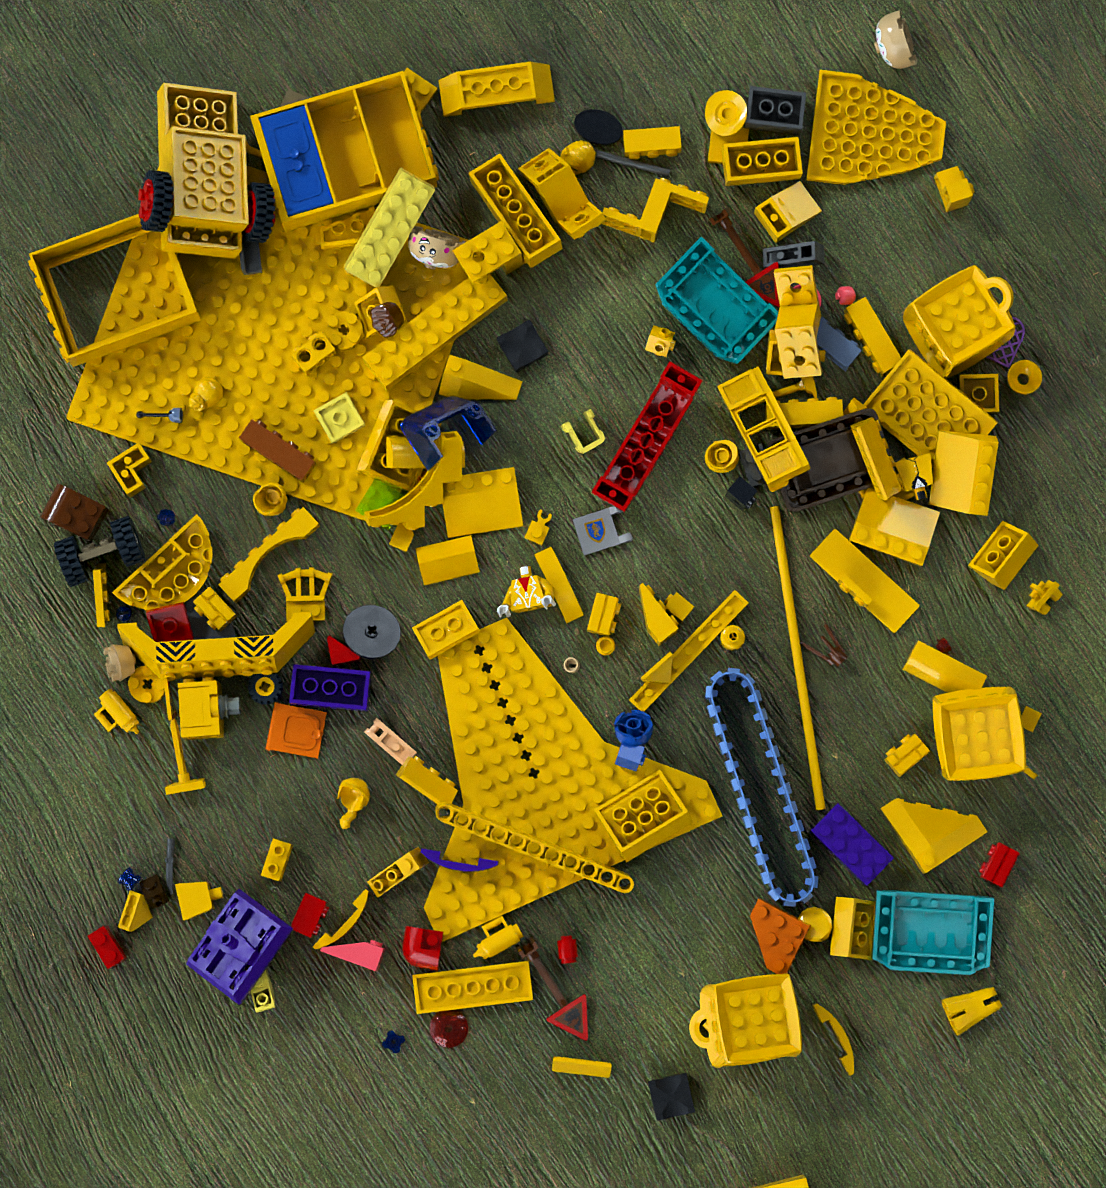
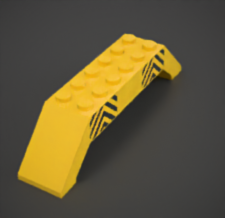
[117,612,315,681]

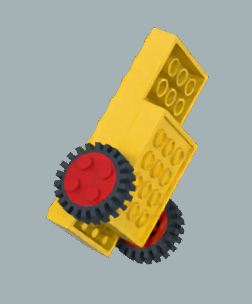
[138,83,276,259]

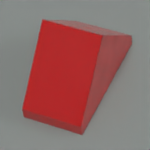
[327,635,362,667]

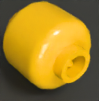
[720,625,745,651]

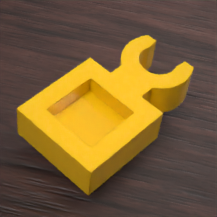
[524,509,552,546]

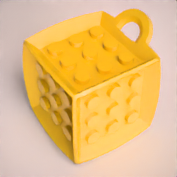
[903,265,1015,379]
[932,687,1038,781]
[689,973,802,1068]

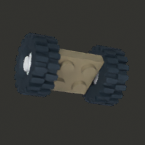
[54,516,146,587]

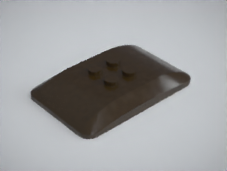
[767,408,895,512]

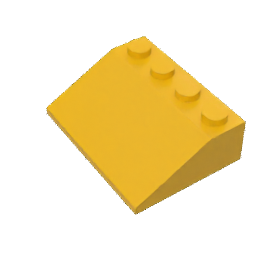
[357,400,442,492]
[850,417,903,500]
[929,430,999,516]
[442,467,523,538]
[849,488,940,566]
[594,770,693,863]

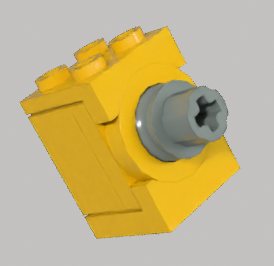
[178,677,241,740]

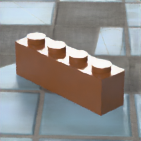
[239,419,316,483]

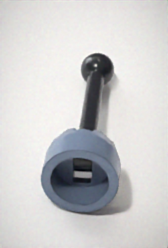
[136,408,183,423]

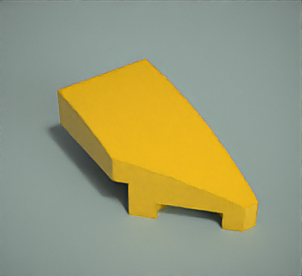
[389,523,414,553]

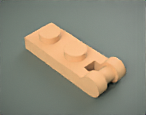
[364,718,417,765]

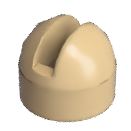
[564,657,580,673]

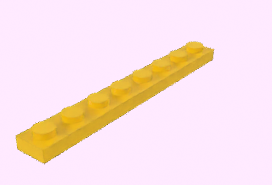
[629,590,749,712]

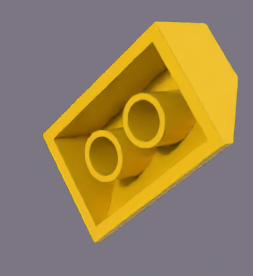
[968,521,1039,590]
[396,756,458,811]
[830,897,876,960]

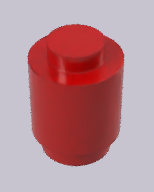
[557,935,578,964]

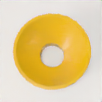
[1007,360,1042,395]

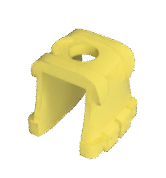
[561,409,605,454]

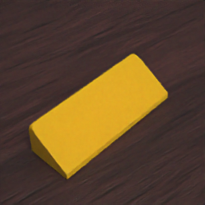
[552,1056,612,1078]

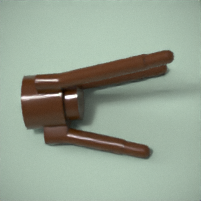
[800,624,848,667]

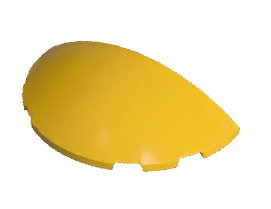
[112,514,213,610]

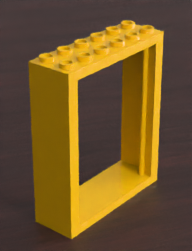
[28,214,202,367]

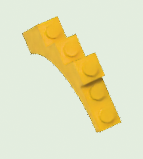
[364,431,462,530]

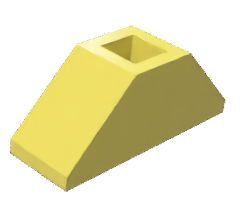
[245,965,275,1013]

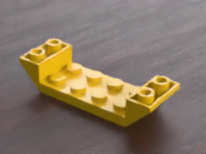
[438,61,555,117]

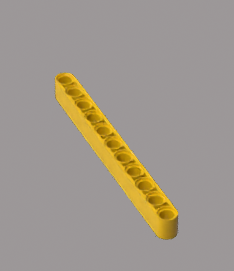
[435,801,634,893]

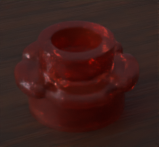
[935,637,952,655]

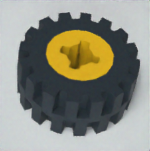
[248,673,283,705]

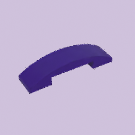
[421,848,499,872]

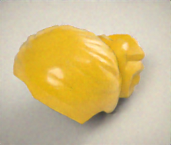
[189,377,223,412]

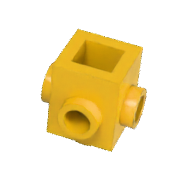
[645,325,676,357]

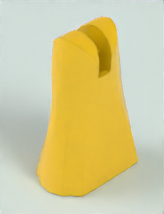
[942,987,1002,1036]

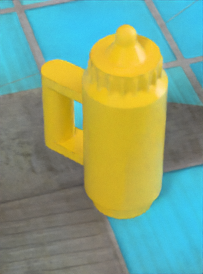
[94,688,139,734]
[473,915,524,959]

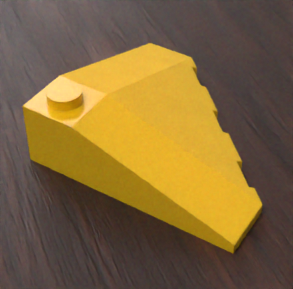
[880,798,988,874]

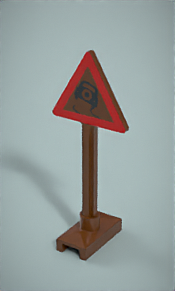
[709,206,780,307]

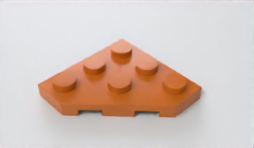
[750,898,811,974]

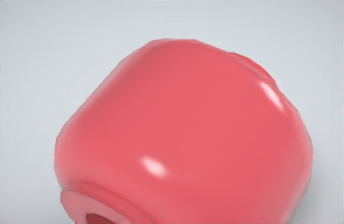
[835,286,856,305]

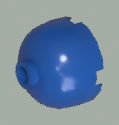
[614,710,653,746]

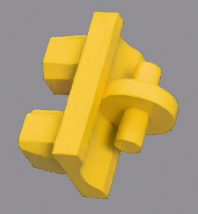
[1026,580,1063,615]

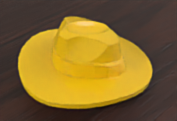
[705,90,748,136]

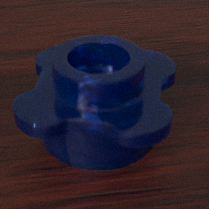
[382,1030,405,1053]

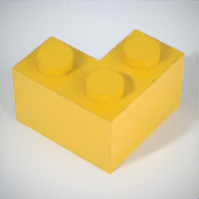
[934,166,974,212]
[107,442,152,498]

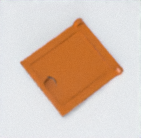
[265,702,327,759]

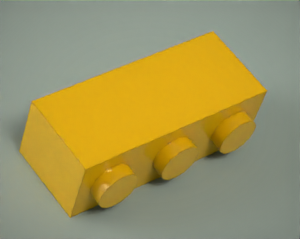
[623,126,681,159]

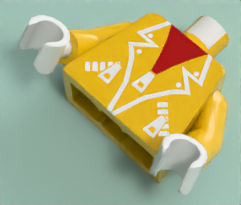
[497,566,556,618]

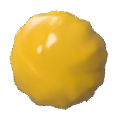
[253,482,288,516]

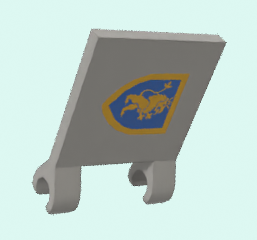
[573,506,633,556]

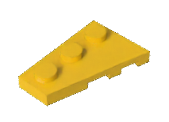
[320,206,375,249]
[93,563,110,627]

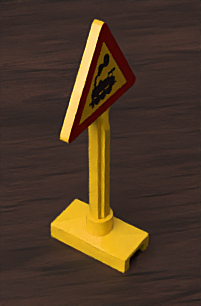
[164,678,206,795]

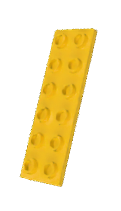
[810,529,919,633]

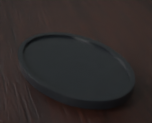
[574,109,623,145]

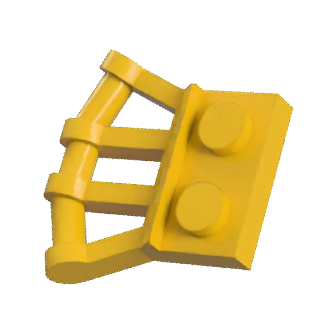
[277,567,333,621]

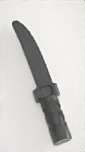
[165,839,176,895]

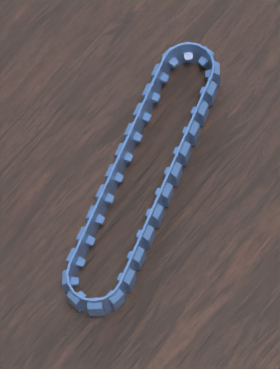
[705,668,819,907]

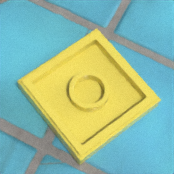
[313,392,365,444]

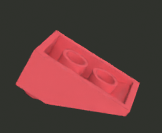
[320,940,386,971]

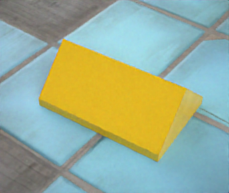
[415,535,480,586]

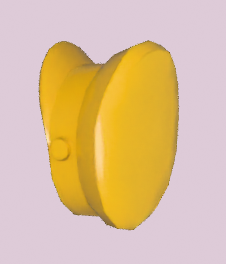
[704,440,739,473]
[798,907,832,942]

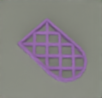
[986,317,1025,368]

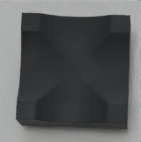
[497,319,549,373]
[648,1073,695,1121]

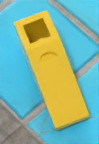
[367,847,429,898]

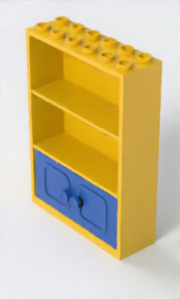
[250,71,439,232]

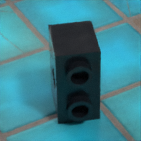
[725,477,757,511]

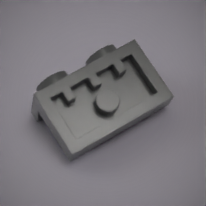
[739,443,767,488]

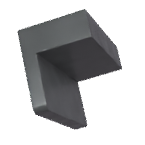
[239,236,263,275]

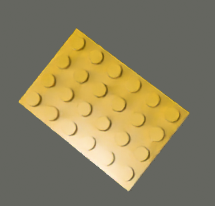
[863,349,998,468]

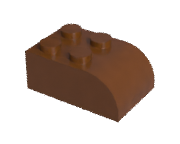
[40,483,109,543]

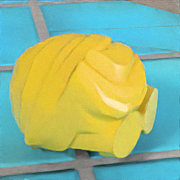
[560,140,595,175]

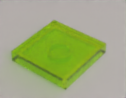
[355,478,404,531]

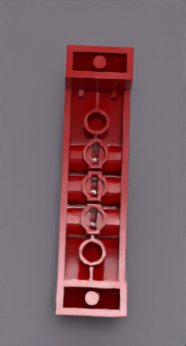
[591,361,703,512]

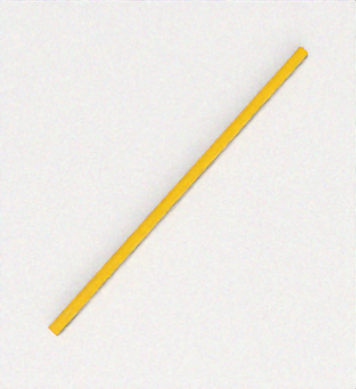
[770,506,826,810]

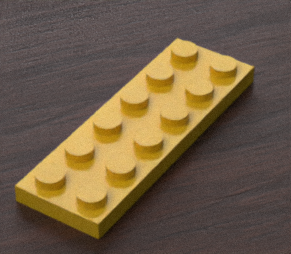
[412,961,533,1014]

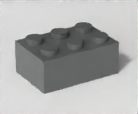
[744,86,806,136]

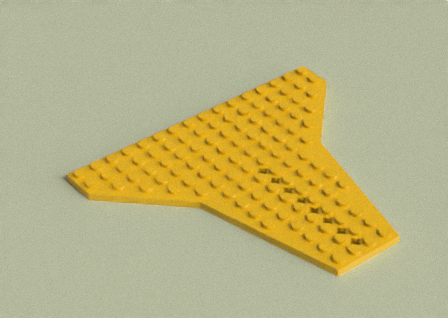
[424,617,722,942]

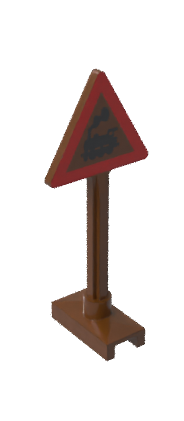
[516,936,588,1041]

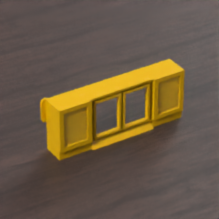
[717,366,810,492]

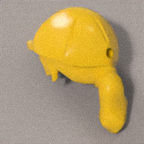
[337,778,370,829]

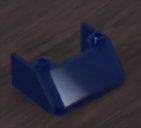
[400,396,497,471]

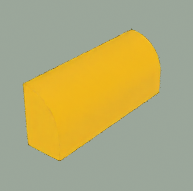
[386,437,465,468]
[902,640,987,693]

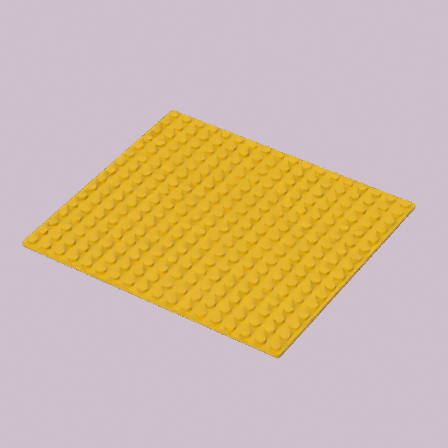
[67,166,484,528]

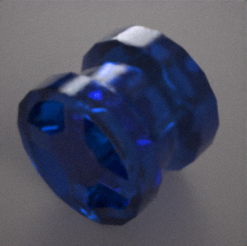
[117,867,142,892]

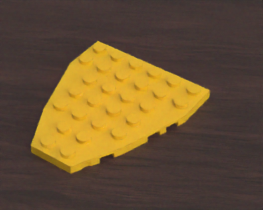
[806,70,946,185]

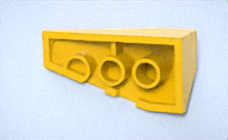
[439,355,522,400]

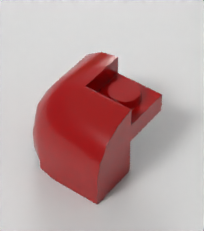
[402,926,443,971]

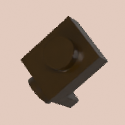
[139,874,169,909]

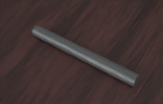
[596,150,670,177]

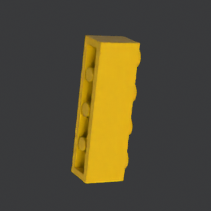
[843,297,901,376]
[765,397,843,430]

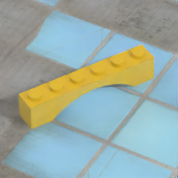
[218,507,320,603]

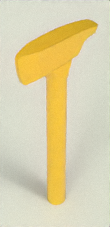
[751,376,817,407]

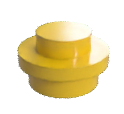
[596,636,615,656]

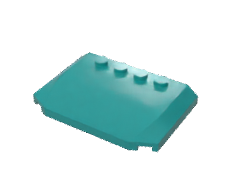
[655,236,778,364]
[872,890,994,975]

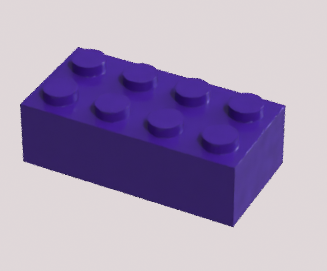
[289,664,372,712]
[809,803,894,886]

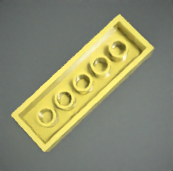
[344,167,435,287]

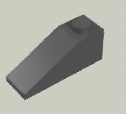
[763,241,825,268]

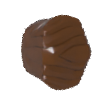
[371,302,404,337]

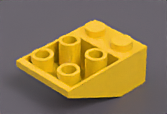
[754,181,822,243]
[639,583,679,646]

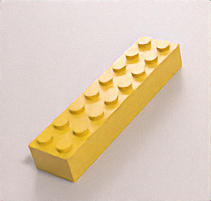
[363,274,508,391]

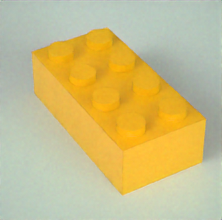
[721,137,803,186]

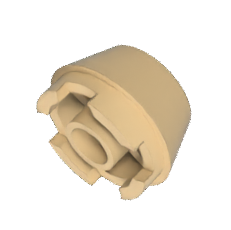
[104,644,136,682]

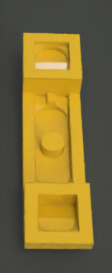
[534,547,584,624]
[313,889,370,950]
[812,1003,854,1076]

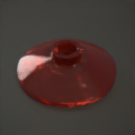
[429,1010,468,1048]

